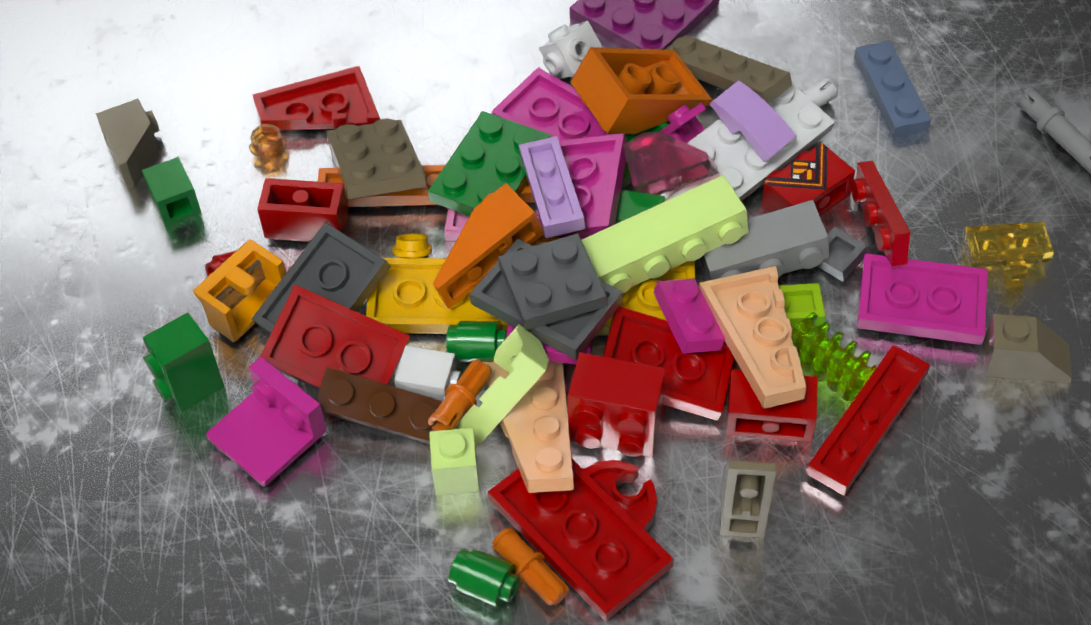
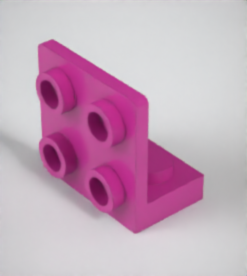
[206,356,327,486]

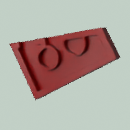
[252,66,380,131]

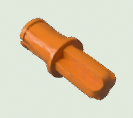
[428,360,492,431]
[491,527,569,605]

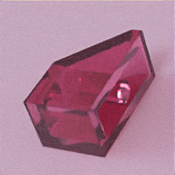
[623,131,719,195]

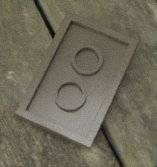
[327,118,426,200]

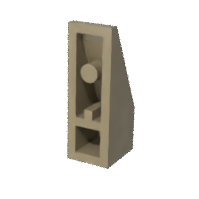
[720,460,776,538]

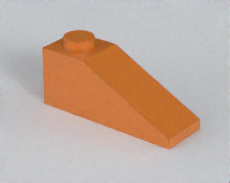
[433,183,544,309]

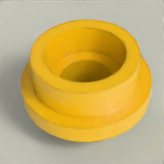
[392,233,432,258]

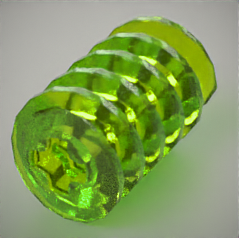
[791,312,876,401]

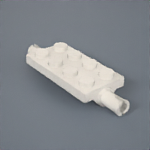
[665,78,837,201]

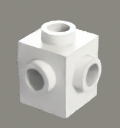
[538,21,603,79]

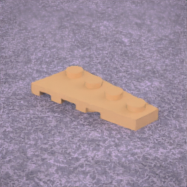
[699,266,806,409]
[483,362,573,493]

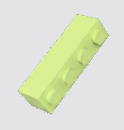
[581,175,749,294]

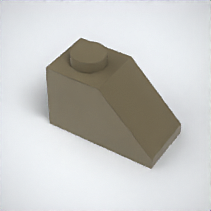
[95,98,160,190]
[983,313,1072,383]

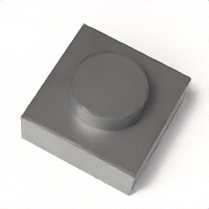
[817,227,868,282]

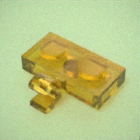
[962,222,1054,293]

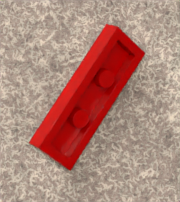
[851,160,911,267]

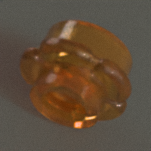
[249,124,287,159]

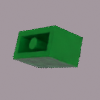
[143,312,225,412]

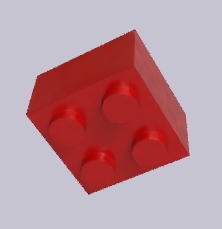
[568,352,666,457]

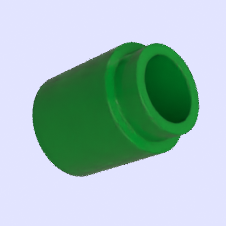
[446,321,507,362]
[448,548,520,607]

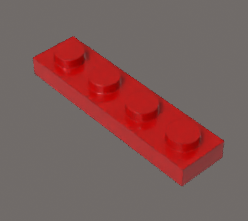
[806,345,931,495]

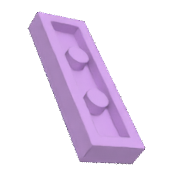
[519,136,585,238]

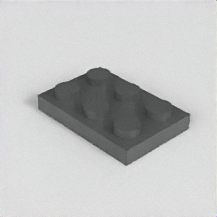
[252,222,391,334]
[470,239,623,360]

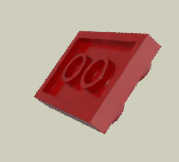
[260,284,410,389]
[602,306,734,421]

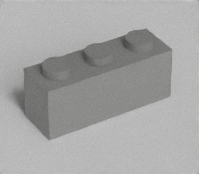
[700,200,830,281]

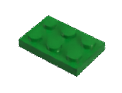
[428,110,551,216]

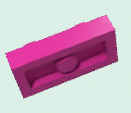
[653,278,725,354]

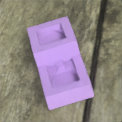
[709,80,796,162]

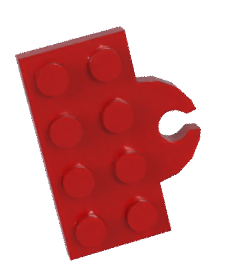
[487,458,674,622]

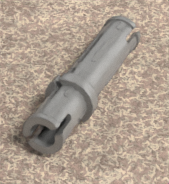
[1015,86,1091,175]

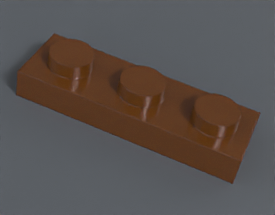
[316,367,442,444]

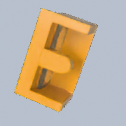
[192,239,286,342]

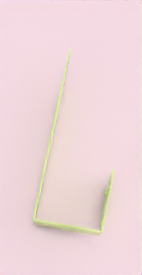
[455,324,549,446]

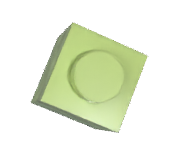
[429,428,479,496]

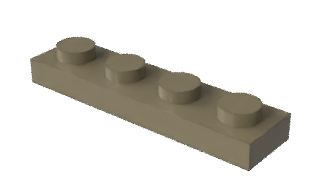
[665,35,793,103]

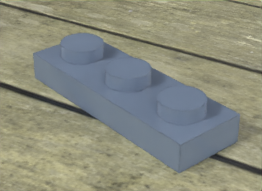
[854,41,931,138]

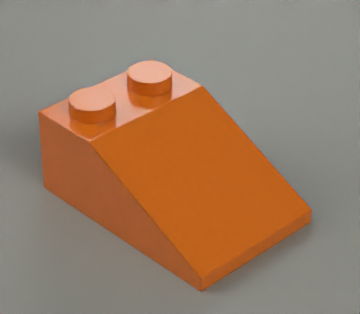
[570,47,712,134]

